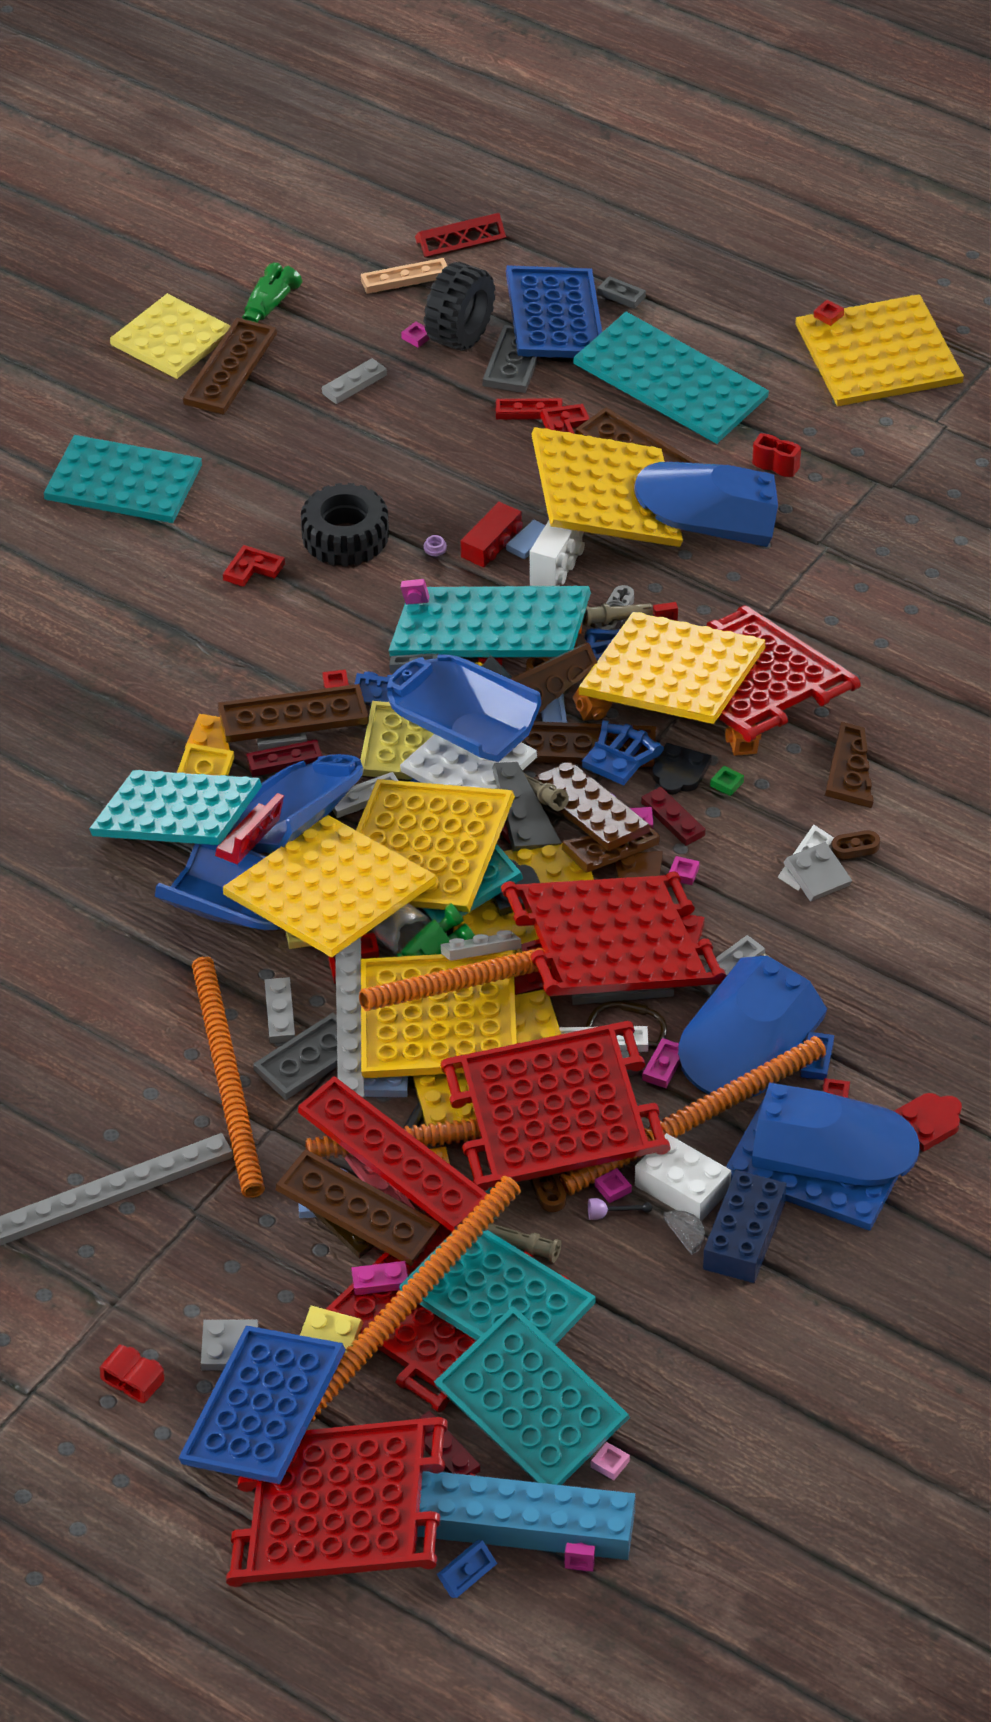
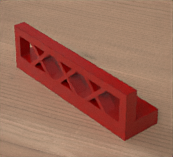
[415,213,506,258]
[215,793,284,864]

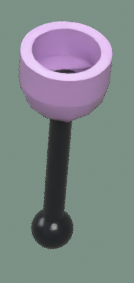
[588,1198,652,1220]

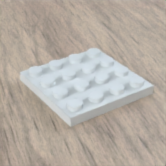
[400,734,537,789]

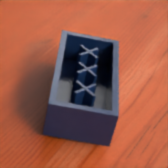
[703,1170,787,1283]

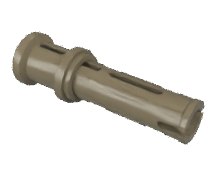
[582,603,653,627]
[524,773,569,811]
[487,1224,561,1263]

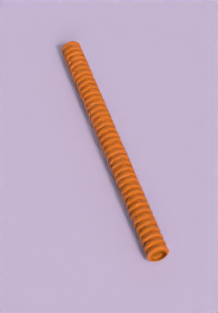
[359,948,552,1011]
[192,957,265,1198]
[559,1036,826,1196]
[305,1118,481,1160]
[311,1176,521,1422]

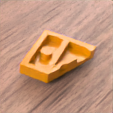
[185,714,230,750]

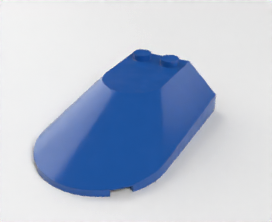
[634,462,778,547]
[387,655,542,762]
[228,754,364,854]
[155,844,282,930]
[678,955,827,1098]
[752,1083,919,1186]

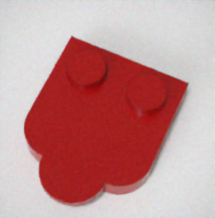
[894,1093,962,1152]

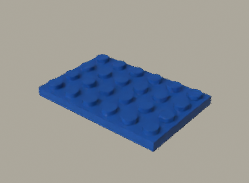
[506,266,602,358]
[726,1099,899,1231]
[179,1325,346,1484]

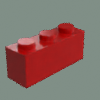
[461,501,523,568]

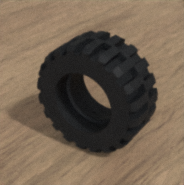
[424,262,496,350]
[301,483,389,567]

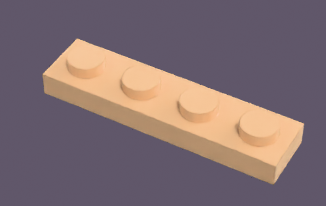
[361,258,447,294]

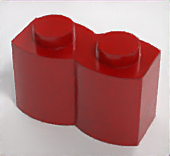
[752,434,801,477]
[99,1345,164,1403]

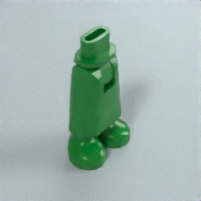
[242,262,302,323]
[396,903,475,957]

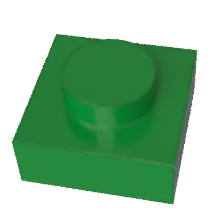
[710,766,744,796]

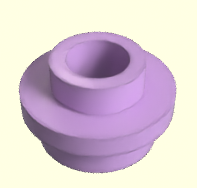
[424,535,447,556]

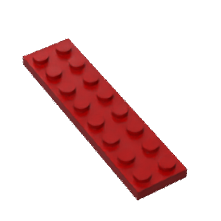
[298,1076,488,1232]

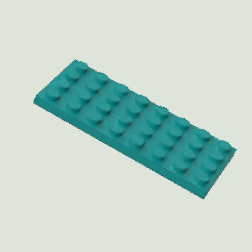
[573,312,769,444]
[389,586,591,657]

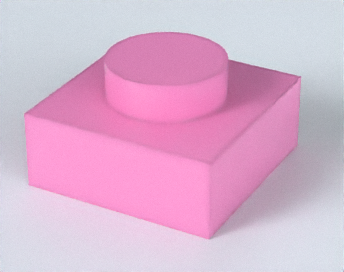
[591,1442,630,1480]

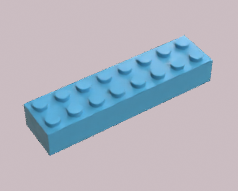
[417,1471,635,1560]

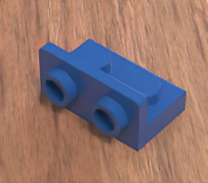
[355,672,392,705]

